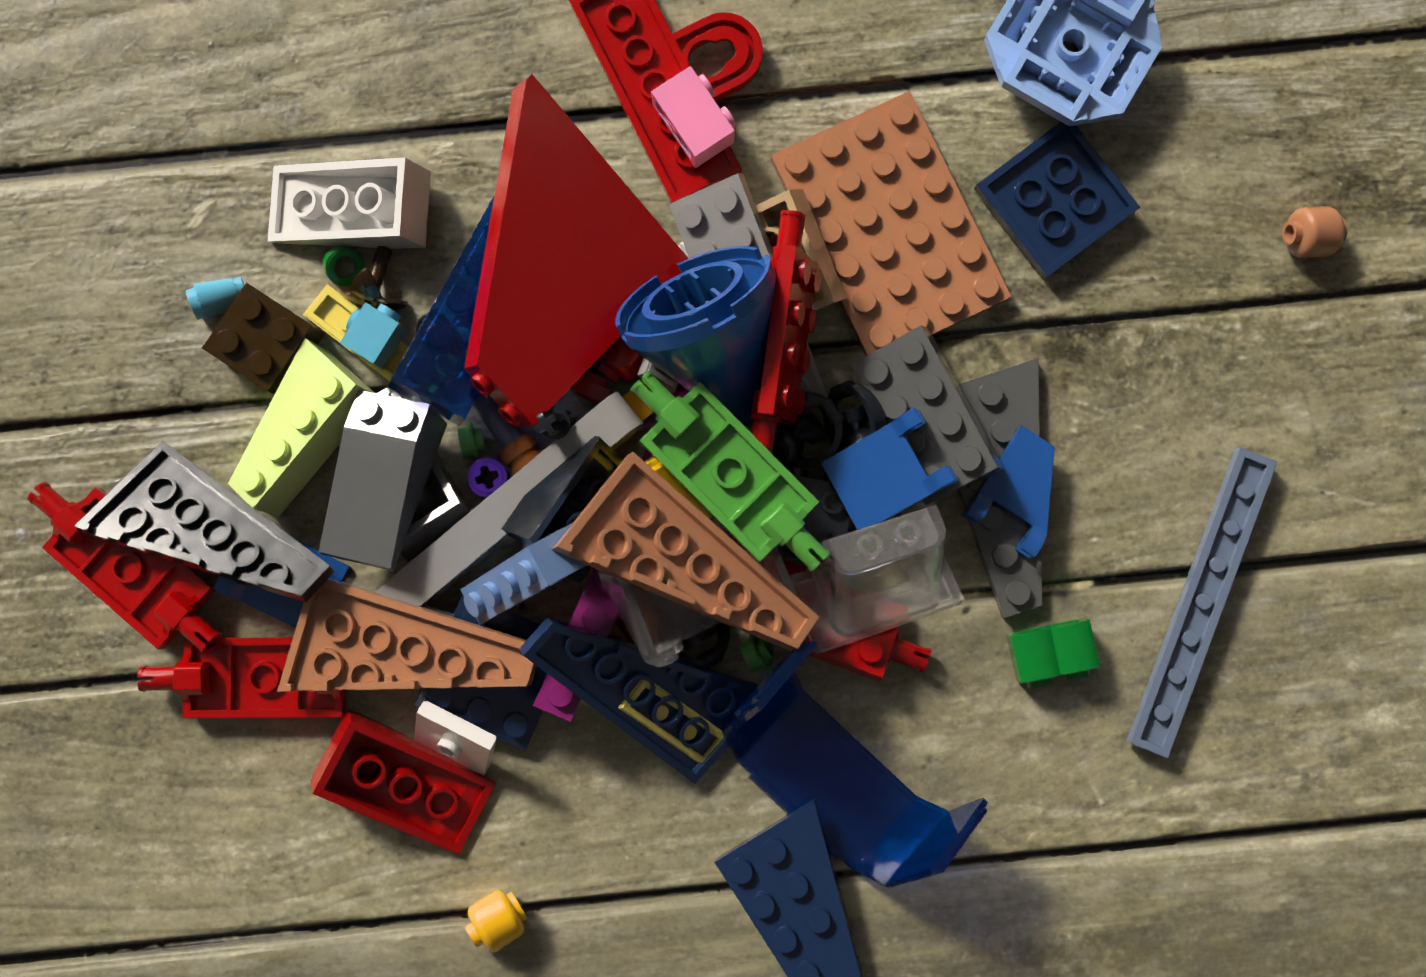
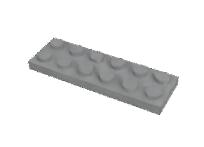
[669,173,828,406]

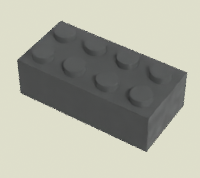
[851,325,1004,506]

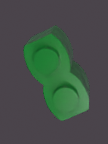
[1006,618,1100,688]

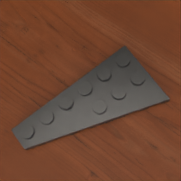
[959,358,1042,618]

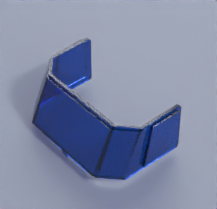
[722,640,988,888]

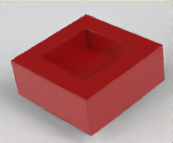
[570,372,612,405]

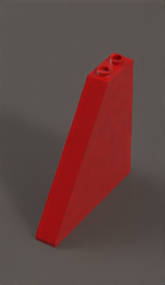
[464,74,689,428]

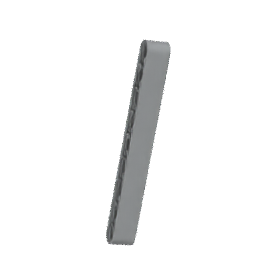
[375,392,643,608]

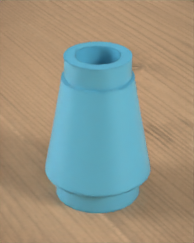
[185,276,245,320]

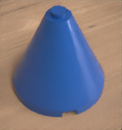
[615,246,776,426]

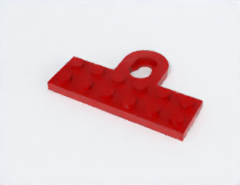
[569,0,763,203]

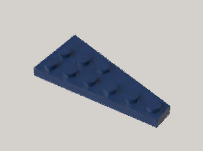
[519,617,773,784]
[714,798,862,977]

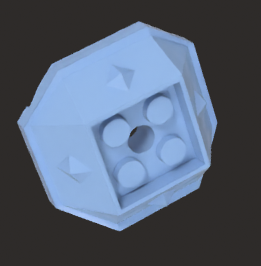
[984,0,1162,126]

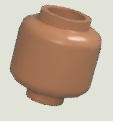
[1282,206,1347,258]

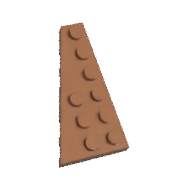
[552,452,819,651]
[277,578,537,692]

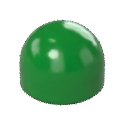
[323,246,364,286]

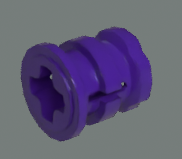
[467,458,510,497]

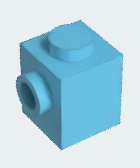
[340,302,408,370]

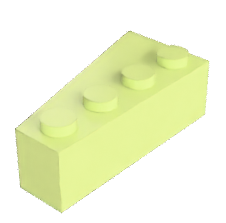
[228,338,374,517]

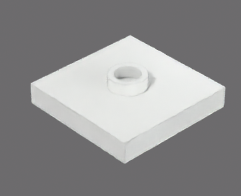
[414,701,497,776]

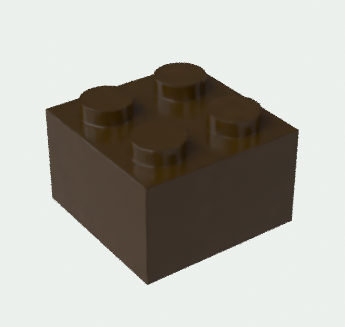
[202,282,325,395]

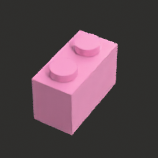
[651,66,737,168]

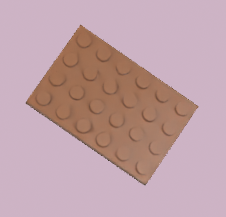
[770,91,1012,356]

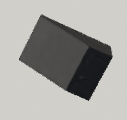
[501,436,623,584]

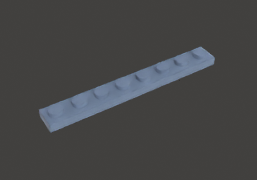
[1126,447,1278,758]

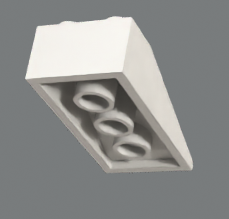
[268,157,431,249]

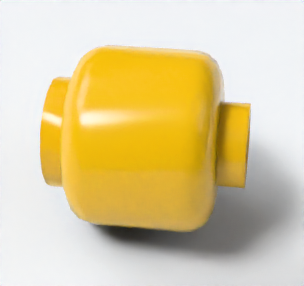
[465,889,528,952]

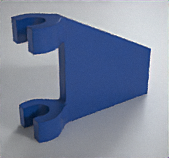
[961,425,1055,559]

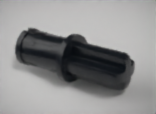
[534,407,576,439]

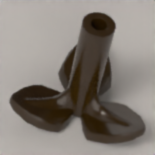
[340,246,408,311]

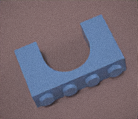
[460,524,586,625]

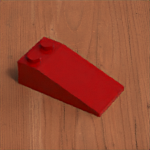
[310,708,496,854]

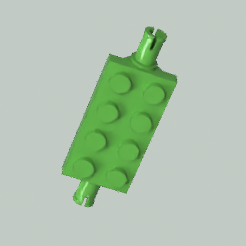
[630,370,830,572]

